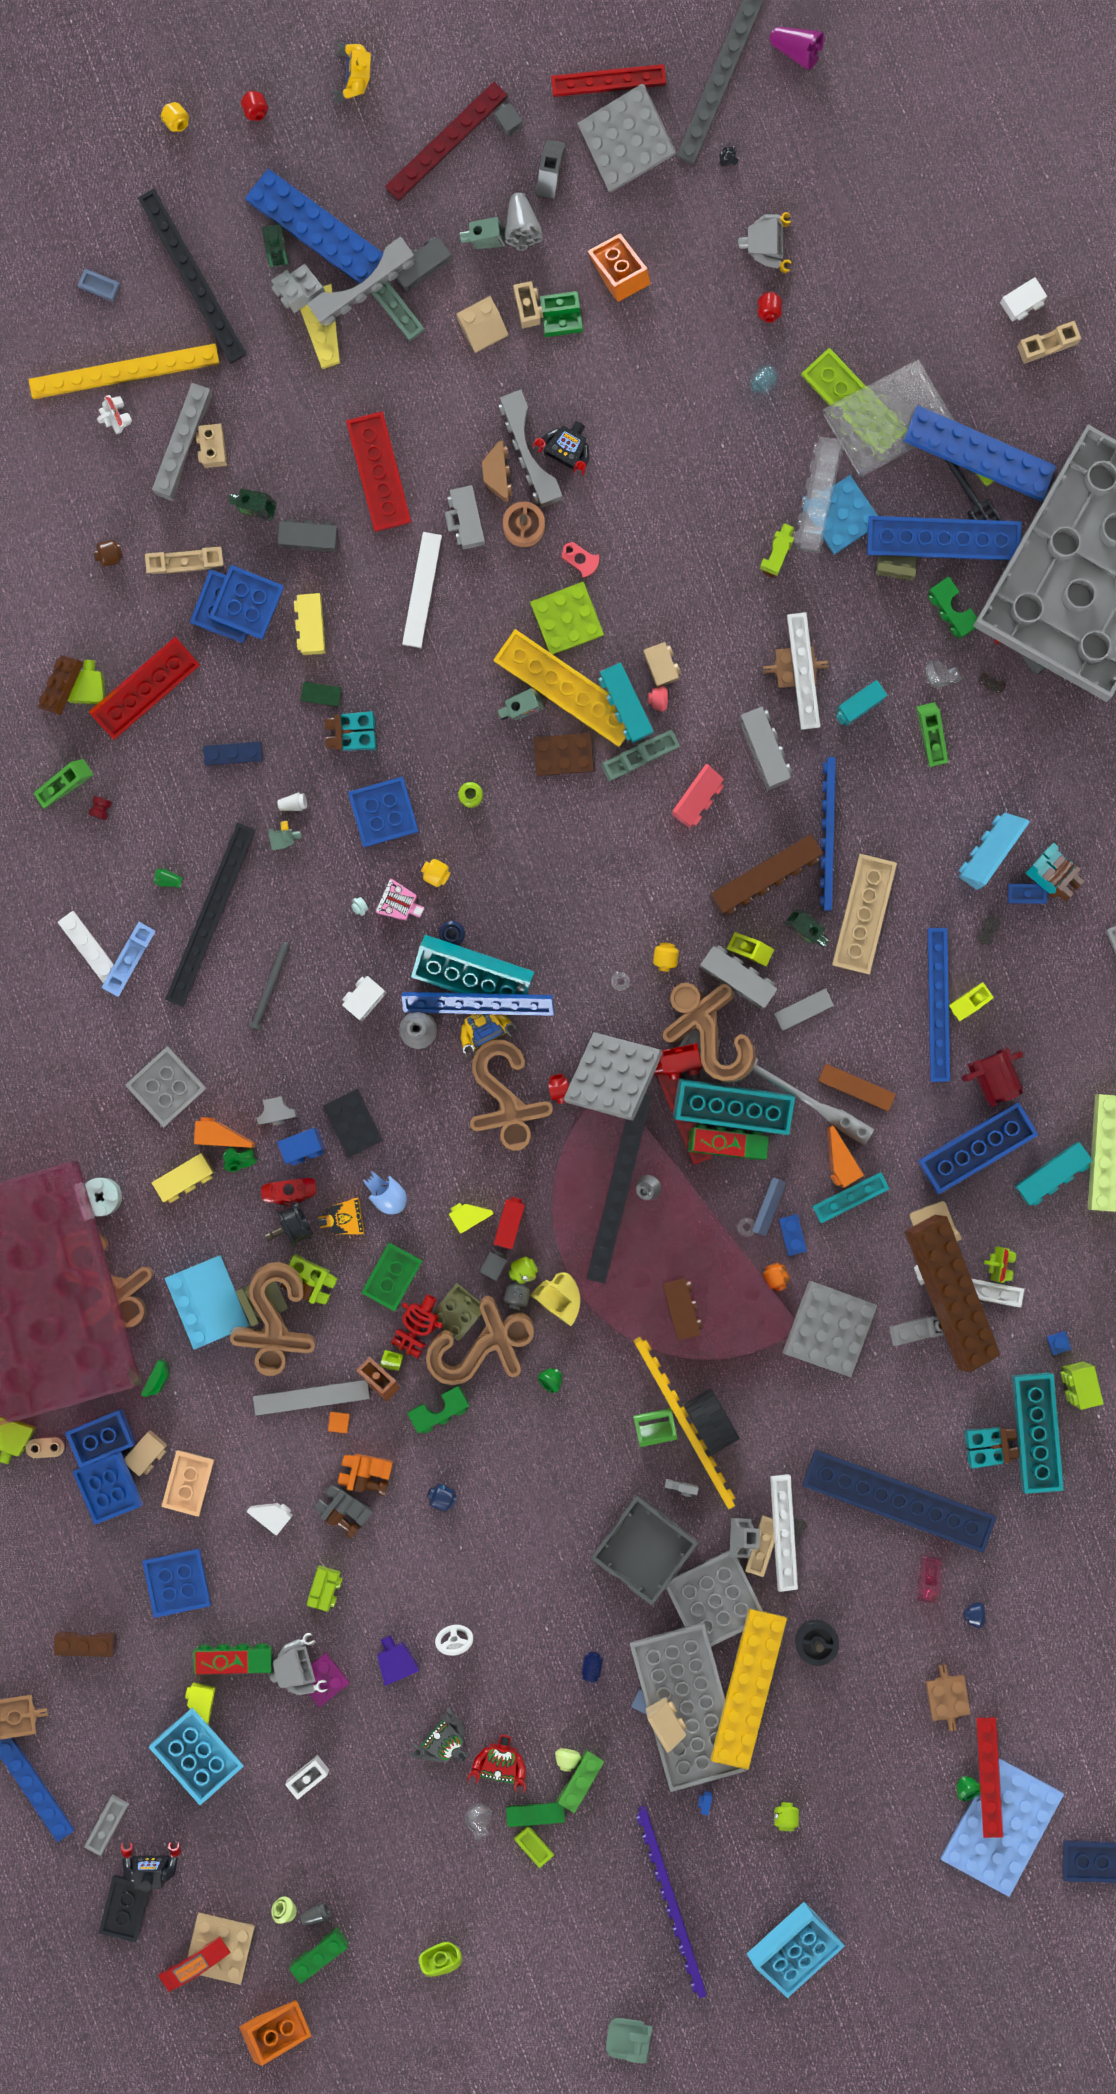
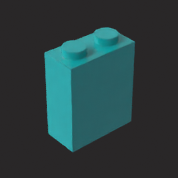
[835,680,888,727]

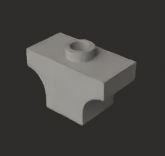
[256,1096,297,1126]
[730,1518,760,1558]

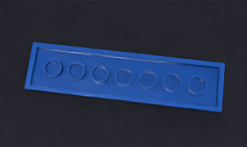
[245,168,383,284]
[903,405,1056,502]
[867,516,1022,561]

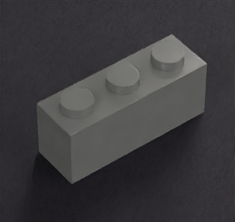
[395,236,452,293]
[278,519,338,552]

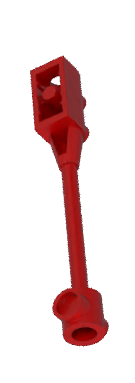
[548,1043,703,1104]

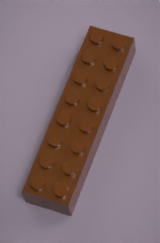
[904,1214,1001,1373]

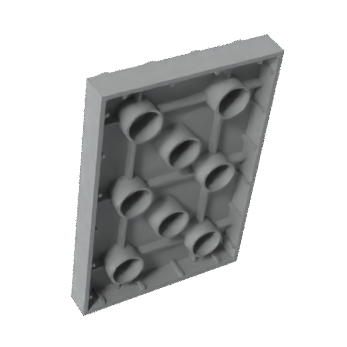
[973,425,1116,702]

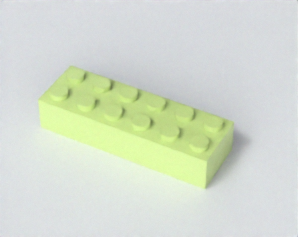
[1088,1094,1116,1212]

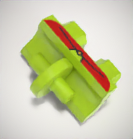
[984,1246,1016,1283]

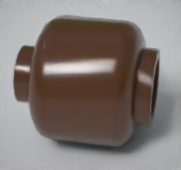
[93,540,123,567]

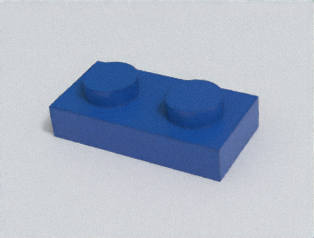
[1007,884,1047,904]
[779,1214,807,1256]

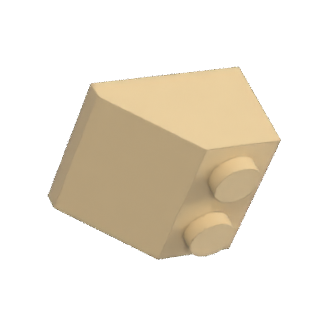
[456,296,509,353]
[646,1697,687,1753]

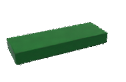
[506,1802,565,1827]

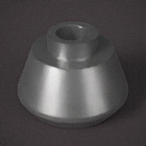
[636,1175,662,1200]

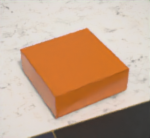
[328,1411,350,1433]

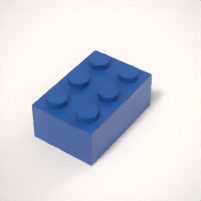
[277,1128,326,1166]
[65,1408,137,1468]

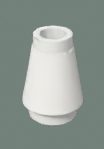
[278,792,307,811]

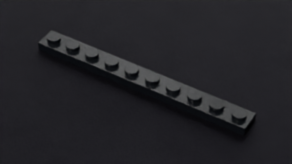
[138,189,247,364]
[165,822,256,1007]
[586,1094,652,1284]

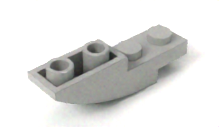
[889,1315,944,1346]

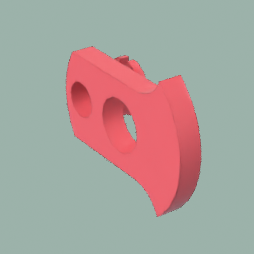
[561,541,599,578]

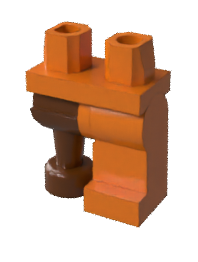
[338,1453,393,1497]

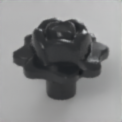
[719,145,739,167]

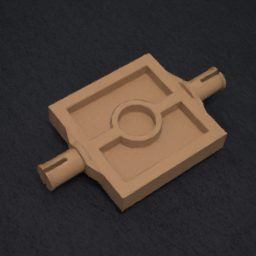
[763,646,828,688]
[925,1664,970,1731]
[0,1695,48,1740]

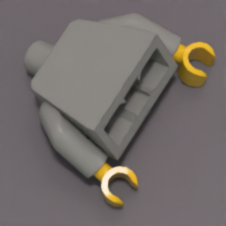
[738,212,791,273]

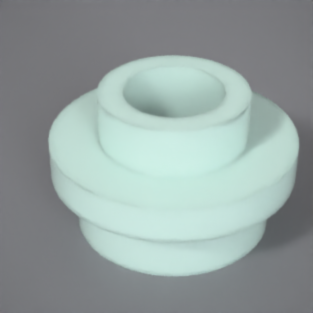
[351,897,368,916]

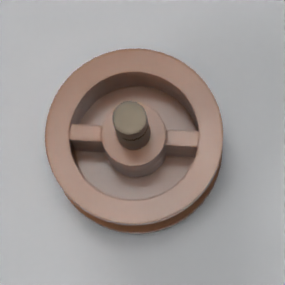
[503,502,545,547]

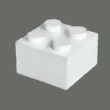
[342,976,387,1021]

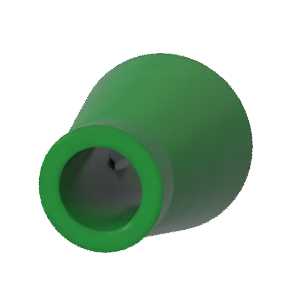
[153,868,182,888]

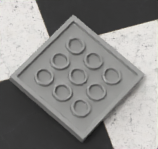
[577,84,676,192]
[564,1032,663,1121]
[782,1280,878,1377]
[666,1550,763,1646]

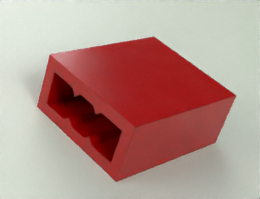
[494,1196,525,1249]

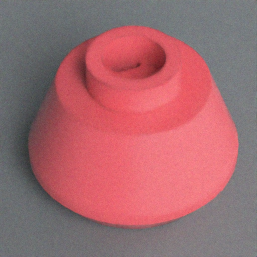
[648,686,668,712]

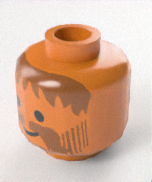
[762,1262,790,1292]

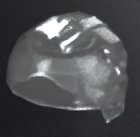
[924,659,962,688]
[464,1803,493,1842]

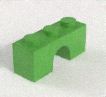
[556,1750,604,1813]

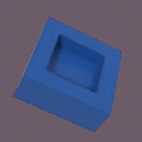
[1046,1331,1071,1355]
[697,1790,712,1815]

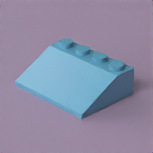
[959,813,1030,890]
[164,1255,250,1349]
[149,1707,244,1805]
[747,1902,845,1998]

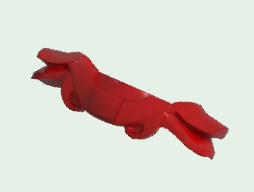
[261,1178,317,1207]

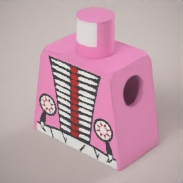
[376,879,424,921]

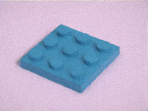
[802,475,878,555]

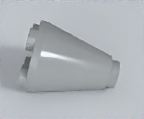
[505,193,543,251]
[399,1012,437,1049]

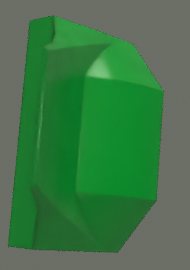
[141,1359,170,1397]

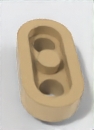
[26,1437,66,1458]

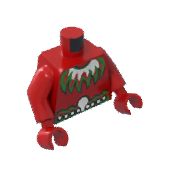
[467,1735,526,1793]

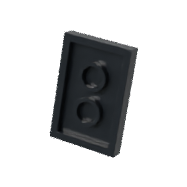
[323,1089,383,1157]
[98,1875,149,1943]

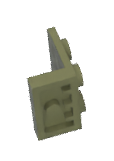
[875,556,917,581]
[236,1281,288,1326]
[433,1283,481,1341]

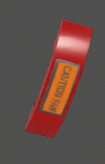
[158,1936,231,1991]

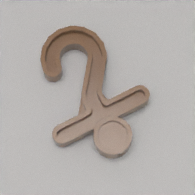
[663,983,756,1083]
[470,1040,553,1151]
[57,1230,154,1327]
[230,1262,315,1376]
[426,1296,534,1385]

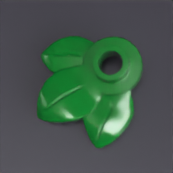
[223,1146,257,1172]

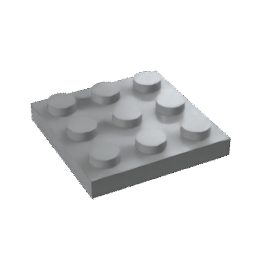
[125,1046,207,1127]

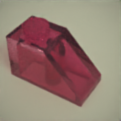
[917,1556,941,1604]

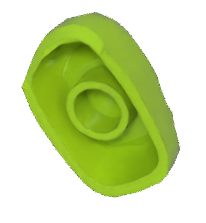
[419,1942,462,1977]

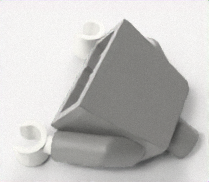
[269,1633,328,1695]

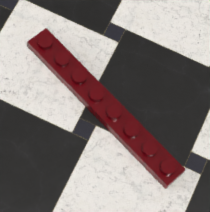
[385,82,507,202]

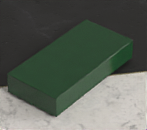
[301,682,342,707]

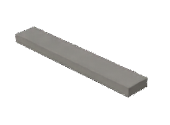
[253,1380,370,1415]

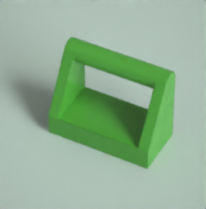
[633,1408,678,1447]

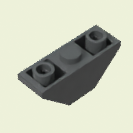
[536,140,565,200]

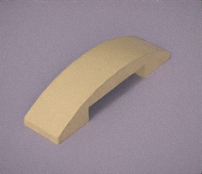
[145,547,223,574]

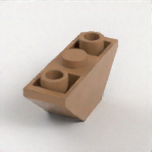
[482,441,512,502]

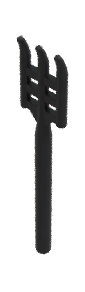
[944,459,1003,521]

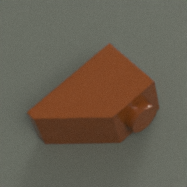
[356,1357,400,1402]

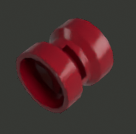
[88,796,112,820]

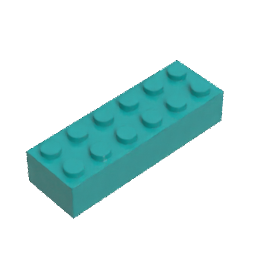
[411,935,534,995]
[673,1079,795,1135]
[1012,1372,1064,1494]

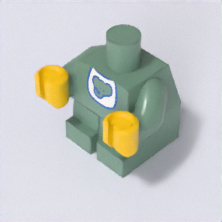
[268,820,301,851]

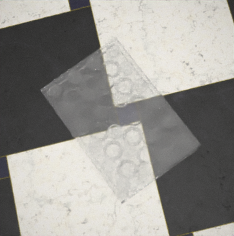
[822,359,955,477]

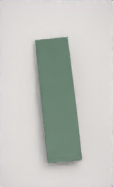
[601,730,680,782]

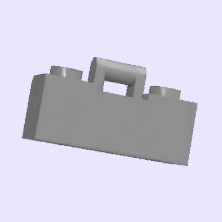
[445,485,485,549]

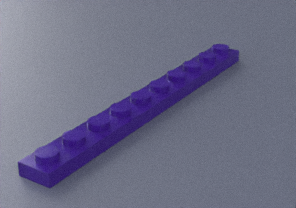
[636,1806,707,1998]

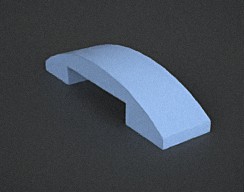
[101,922,155,997]

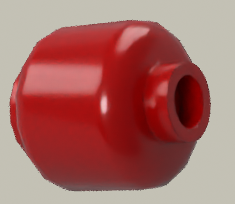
[241,91,268,121]
[757,292,782,323]

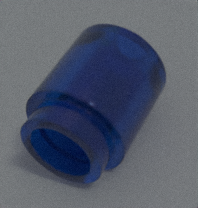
[581,1652,603,1682]

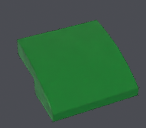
[540,291,583,337]

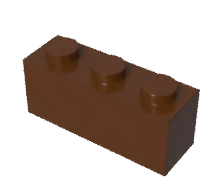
[662,1277,703,1341]

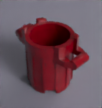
[962,1047,1023,1107]

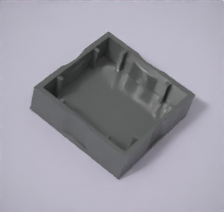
[591,1495,700,1606]

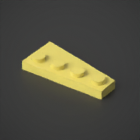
[300,284,340,369]

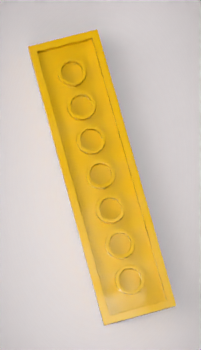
[493,629,625,747]
[710,1608,787,1769]

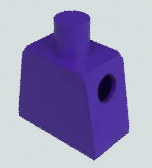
[377,1635,420,1686]

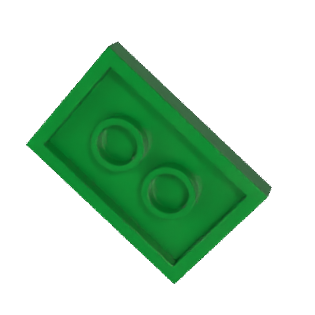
[361,1242,423,1312]

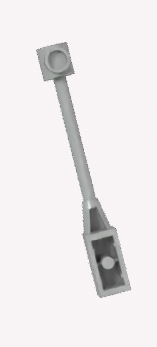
[735,1058,874,1145]

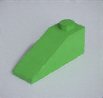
[916,702,948,767]
[34,759,94,809]

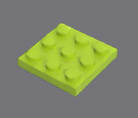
[530,581,604,655]

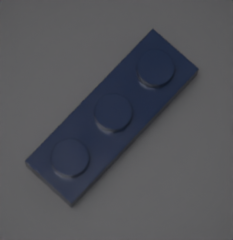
[203,742,262,766]

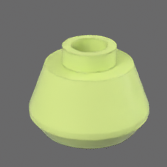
[555,1748,581,1772]
[272,1896,297,1924]

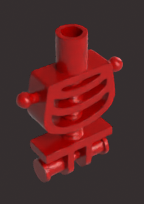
[391,1294,443,1359]

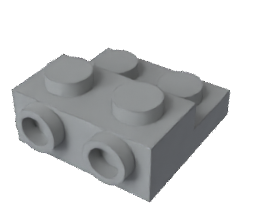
[271,264,325,313]

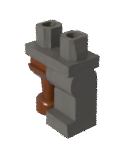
[314,1484,373,1539]

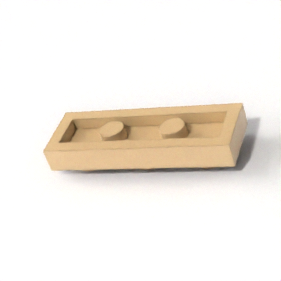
[745,1515,774,1577]

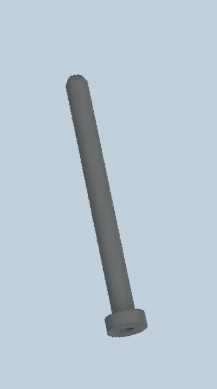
[248,942,289,1030]

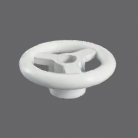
[435,1625,473,1656]

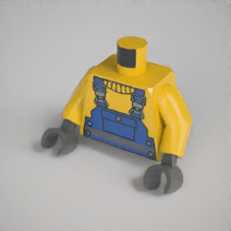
[331,43,371,103]
[460,1014,519,1058]

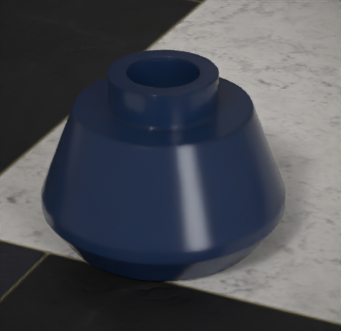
[439,921,465,946]
[964,1602,985,1629]

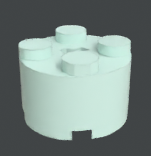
[79,1178,122,1216]

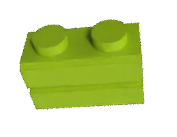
[306,1566,343,1612]

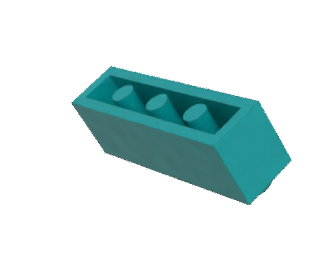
[598,662,654,744]
[1014,1142,1093,1206]

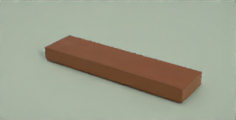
[818,1063,896,1112]

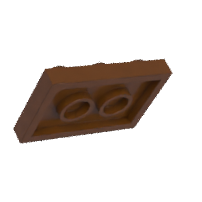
[38,655,83,715]
[533,733,594,776]

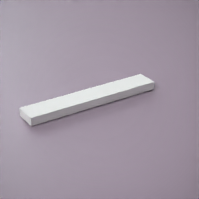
[402,532,442,648]
[787,612,820,730]
[770,1474,798,1592]

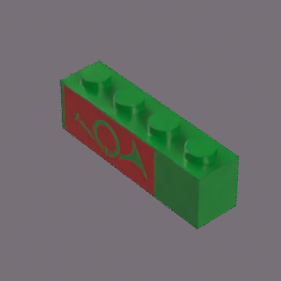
[687,1125,769,1161]
[193,1643,273,1674]

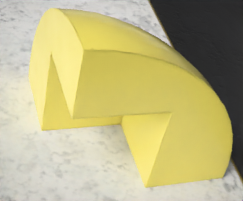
[530,1272,580,1326]

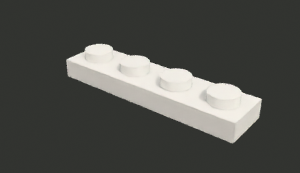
[58,911,114,983]

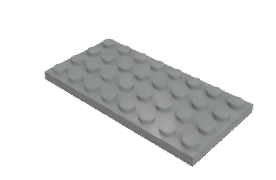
[630,1622,745,1792]

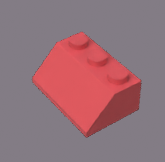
[672,764,724,828]

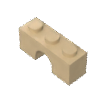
[1017,320,1081,364]

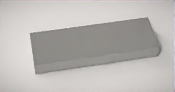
[774,988,834,1031]
[84,1794,129,1856]

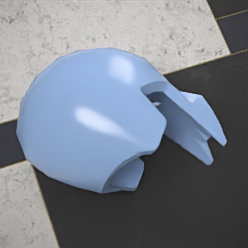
[363,1171,407,1215]

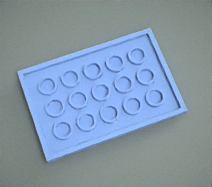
[940,1758,1064,1897]

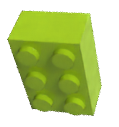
[1060,1361,1104,1410]

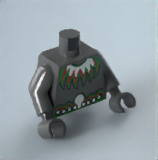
[409,1708,468,1763]

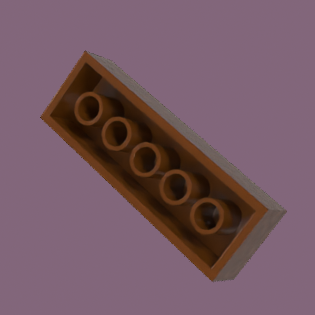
[710,834,823,916]

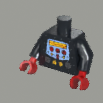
[532,421,590,475]
[121,1842,181,1892]

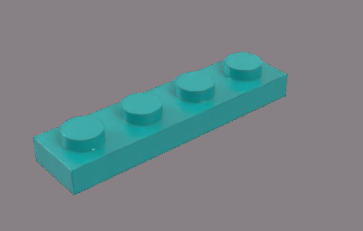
[812,1172,889,1223]

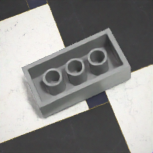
[738,707,793,791]
[699,945,777,1010]

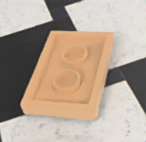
[161,1450,214,1517]

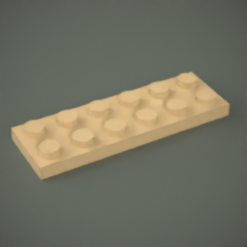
[832,854,897,975]

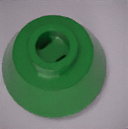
[538,1368,563,1393]
[956,1776,981,1801]

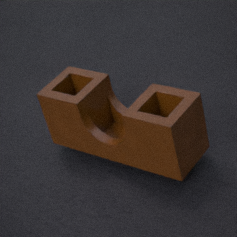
[54,1632,116,1657]

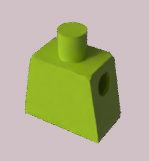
[67,660,106,704]
[0,1415,36,1464]

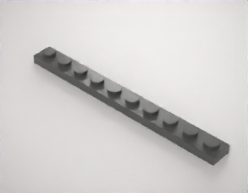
[677,0,764,165]

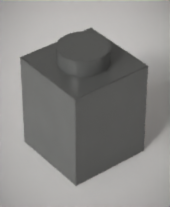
[494,103,523,138]
[480,1249,508,1281]

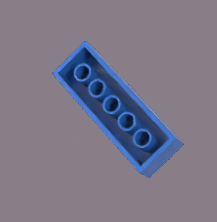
[917,1102,1038,1194]

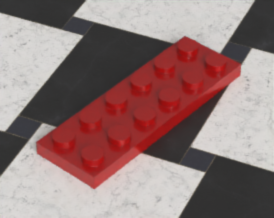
[346,411,412,532]
[89,636,200,740]

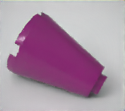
[769,26,825,70]

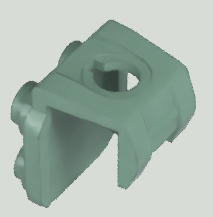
[606,2018,652,2063]

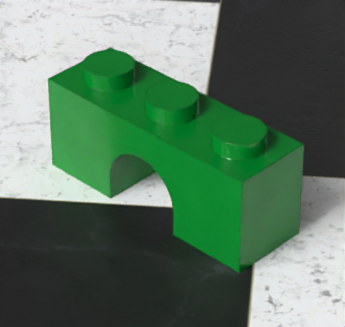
[928,577,977,640]
[407,1384,470,1434]
[289,1927,349,1984]

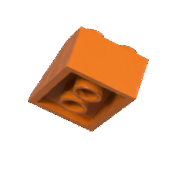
[587,233,651,302]
[194,1117,256,1148]
[827,1126,864,1187]
[239,2000,312,2066]

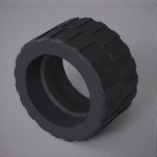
[683,1389,740,1455]

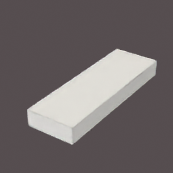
[972,1279,1024,1308]

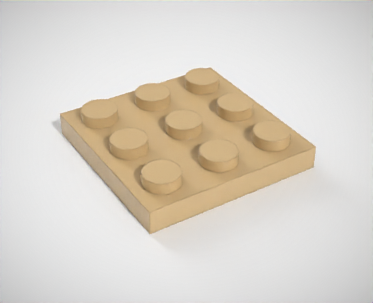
[188,1913,255,1985]

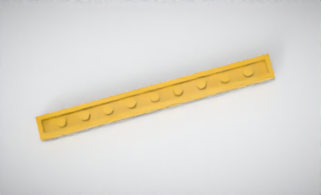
[29,344,220,399]
[633,1337,736,1510]

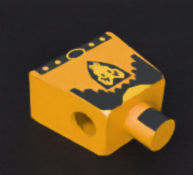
[319,1197,365,1234]

